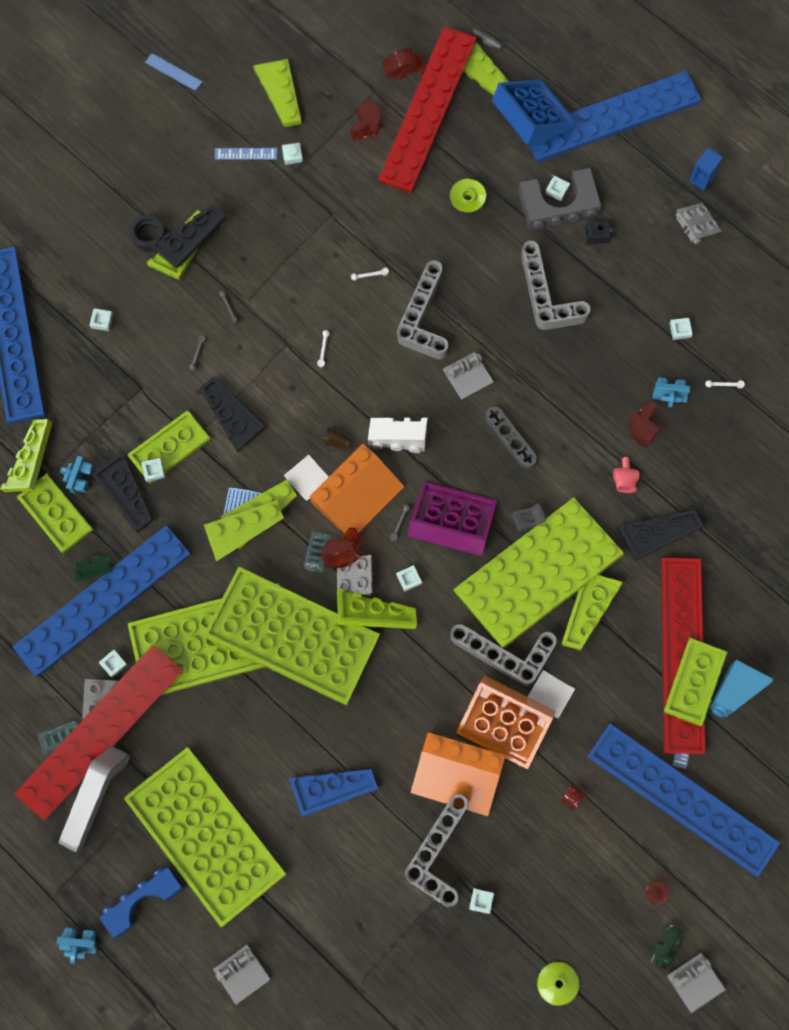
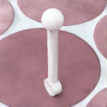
[351,268,389,281]
[317,330,330,367]
[705,380,745,389]

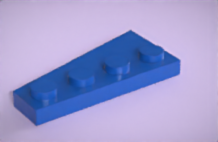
[289,769,378,817]

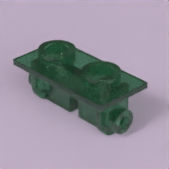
[71,554,113,581]
[650,924,684,970]

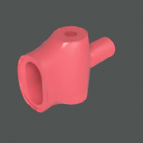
[613,457,639,493]

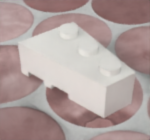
[368,418,427,453]

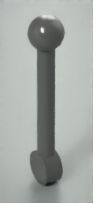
[219,290,238,324]
[189,336,206,371]
[390,504,410,541]

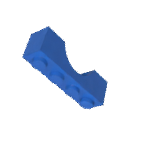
[100,867,184,938]

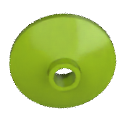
[450,179,486,213]
[537,962,579,1006]

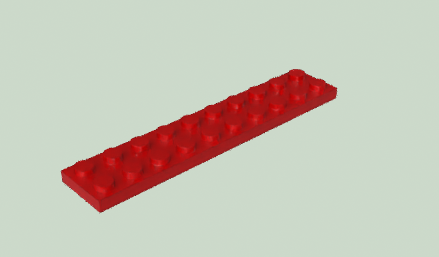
[378,27,477,193]
[661,558,705,755]
[14,644,183,821]

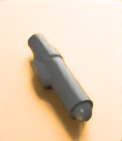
[473,29,503,50]

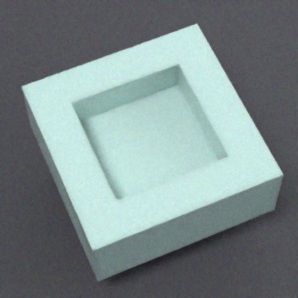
[282,143,303,165]
[545,176,570,201]
[90,309,113,331]
[670,318,693,340]
[141,458,165,482]
[396,565,422,592]
[99,650,127,678]
[469,889,494,914]

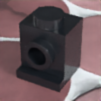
[585,220,613,245]

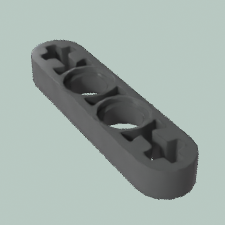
[486,407,537,469]

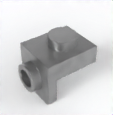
[512,504,546,531]

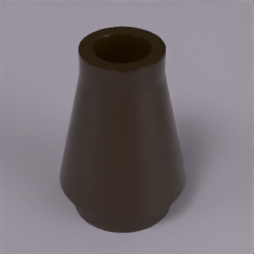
[322,428,352,450]

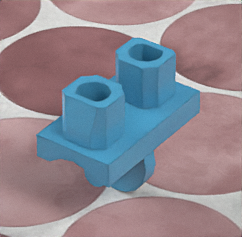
[653,378,690,407]
[60,456,94,494]
[56,928,97,964]

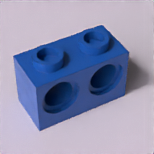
[689,148,723,191]

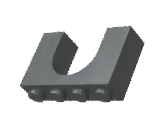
[519,168,601,229]

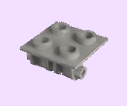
[676,203,722,244]
[443,352,494,400]
[337,555,373,597]
[82,679,118,719]
[213,945,270,1004]
[667,953,725,1013]

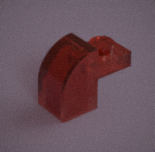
[382,48,426,80]
[350,99,381,142]
[629,401,660,448]
[320,527,362,568]

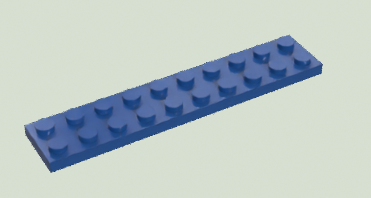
[529,71,701,163]
[0,247,45,424]
[13,525,191,678]
[587,724,780,877]

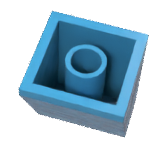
[709,660,773,718]

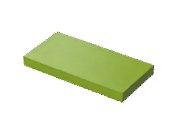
[127,410,211,485]
[17,473,94,554]
[663,638,727,726]

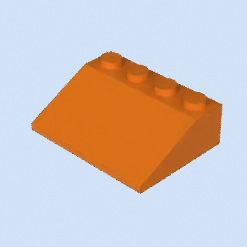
[309,444,405,541]
[456,676,556,769]
[411,732,505,817]

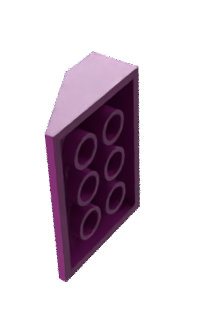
[408,481,497,556]

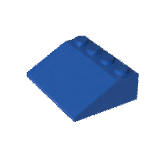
[492,79,578,145]

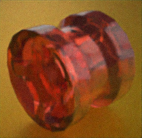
[561,785,585,811]
[645,882,668,904]

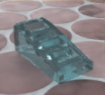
[303,532,331,573]
[38,721,77,756]

